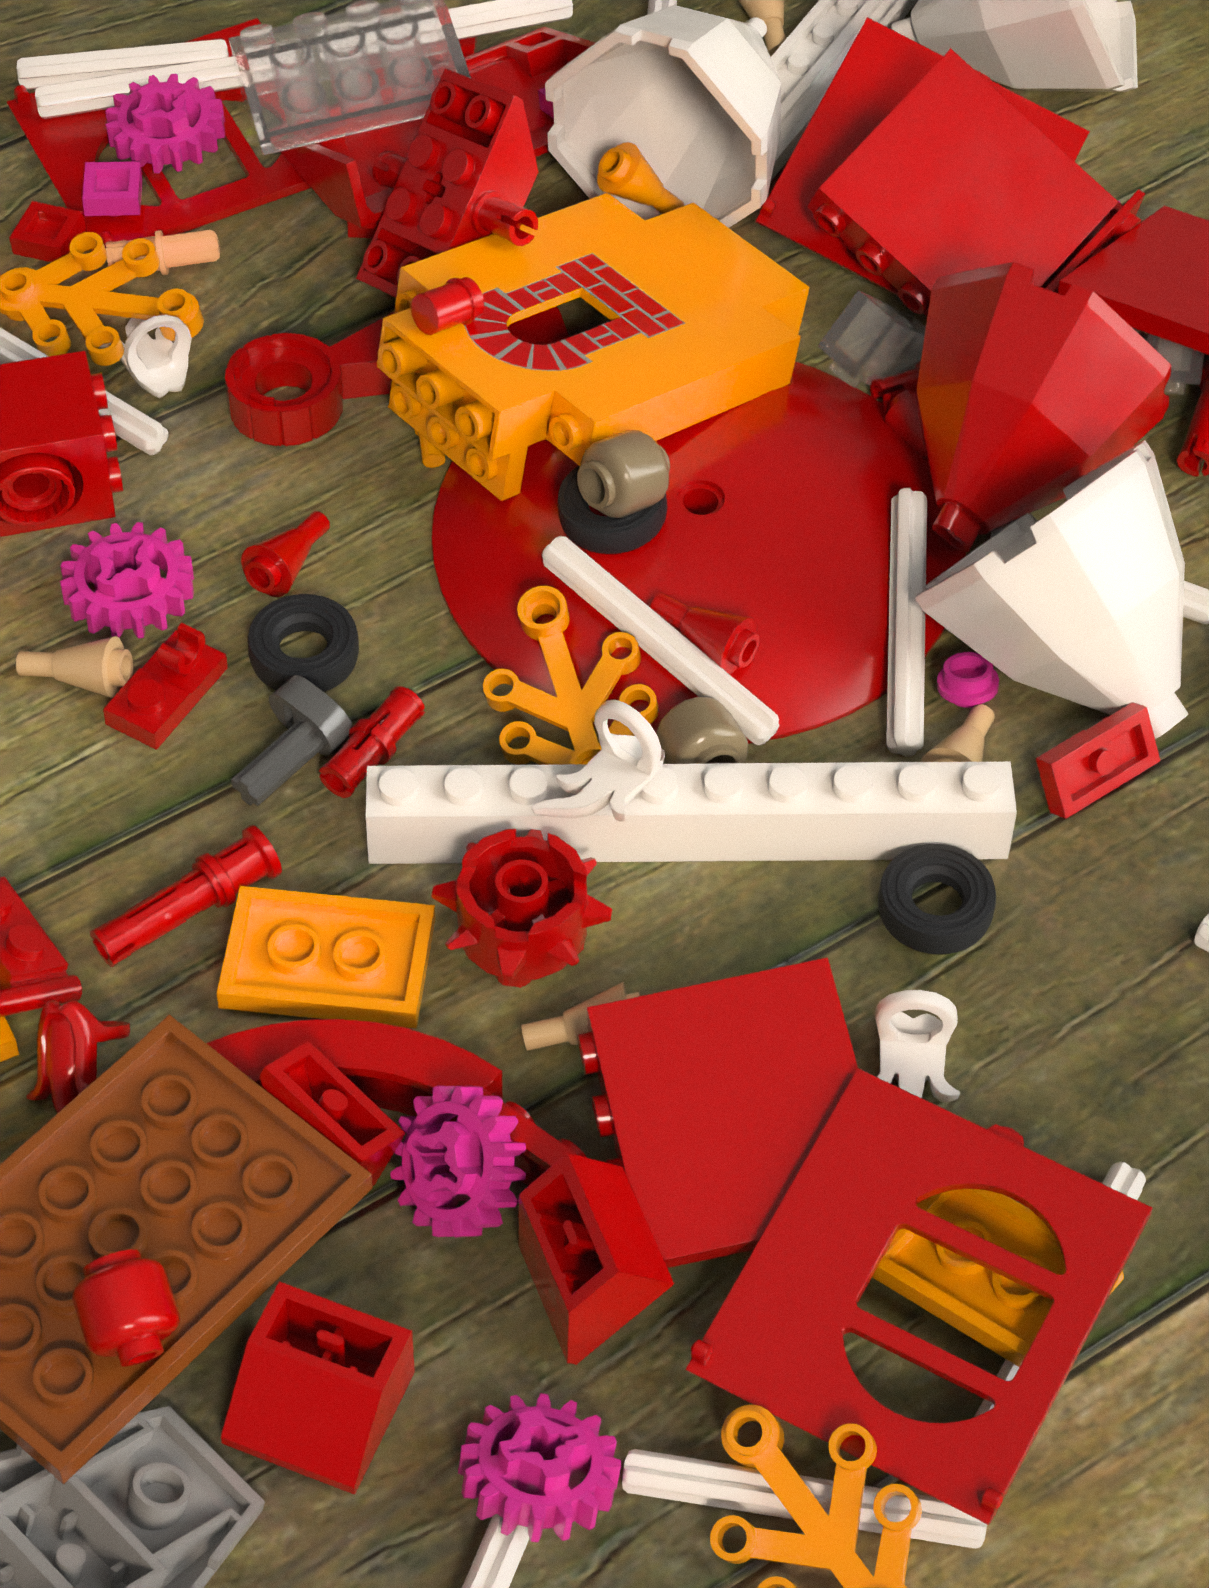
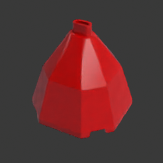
[917,262,1171,552]

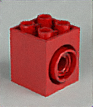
[0,351,123,537]

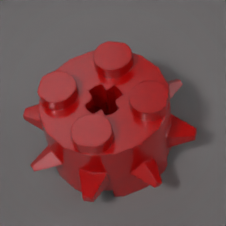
[431,829,612,988]

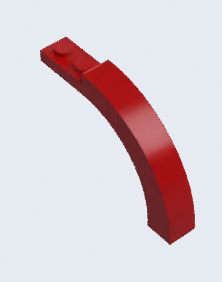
[206,1019,587,1186]

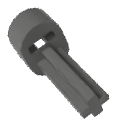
[231,675,352,806]

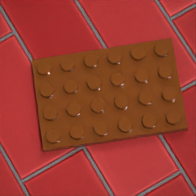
[0,1015,373,1485]

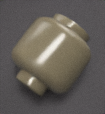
[577,430,670,518]
[656,697,748,764]

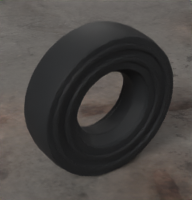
[557,466,667,554]
[247,594,359,692]
[878,844,996,954]

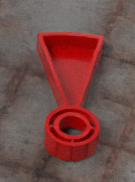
[225,306,569,446]

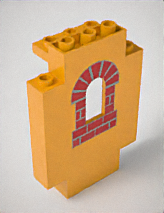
[377,193,810,501]

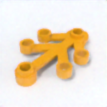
[0,232,204,366]
[483,586,659,765]
[710,1405,922,1588]

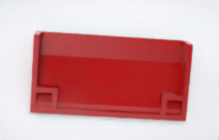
[270,27,596,229]

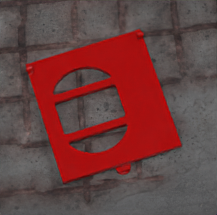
[755,17,1090,295]
[7,18,322,251]
[685,1068,1153,1525]

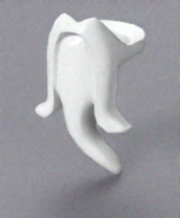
[99,314,192,398]
[532,700,665,822]
[875,990,960,1103]

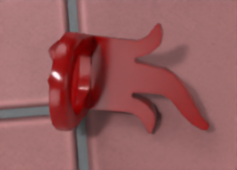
[26,1000,130,1114]

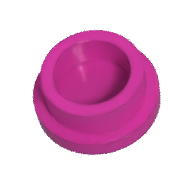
[937,652,999,708]

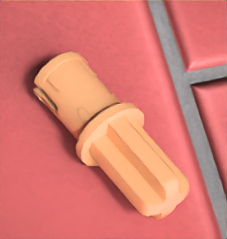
[106,230,220,275]

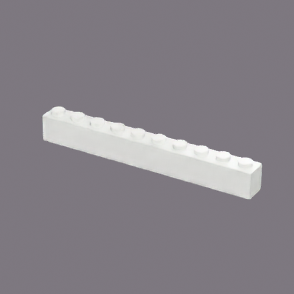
[366,761,1017,864]

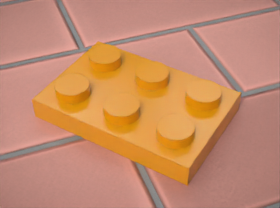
[216,886,435,1028]
[872,1189,1124,1367]

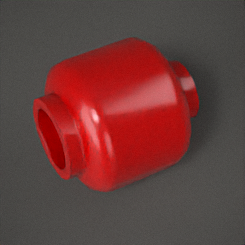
[72,1249,180,1367]

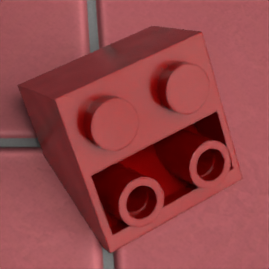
[519,1153,674,1365]
[221,1281,415,1495]

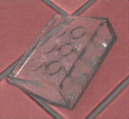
[229,0,471,155]

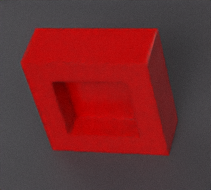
[9,201,86,262]

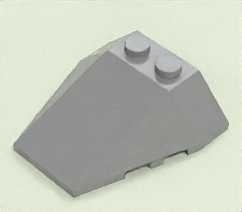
[0,1406,265,1588]

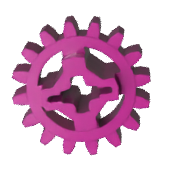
[105,74,225,173]
[60,522,194,639]
[390,1086,526,1238]
[458,1393,621,1543]

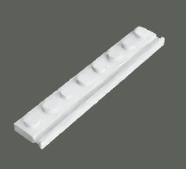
[770,0,918,180]

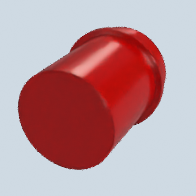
[411,277,484,335]

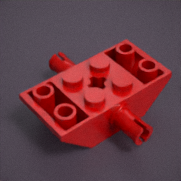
[356,68,539,297]

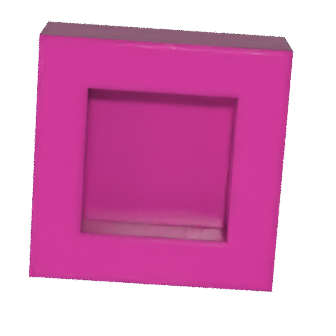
[82,161,143,216]

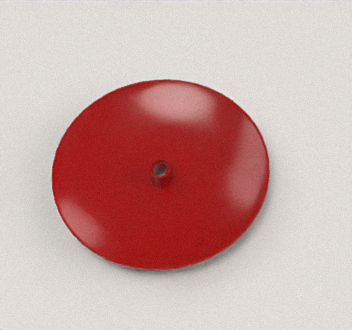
[432,361,966,744]

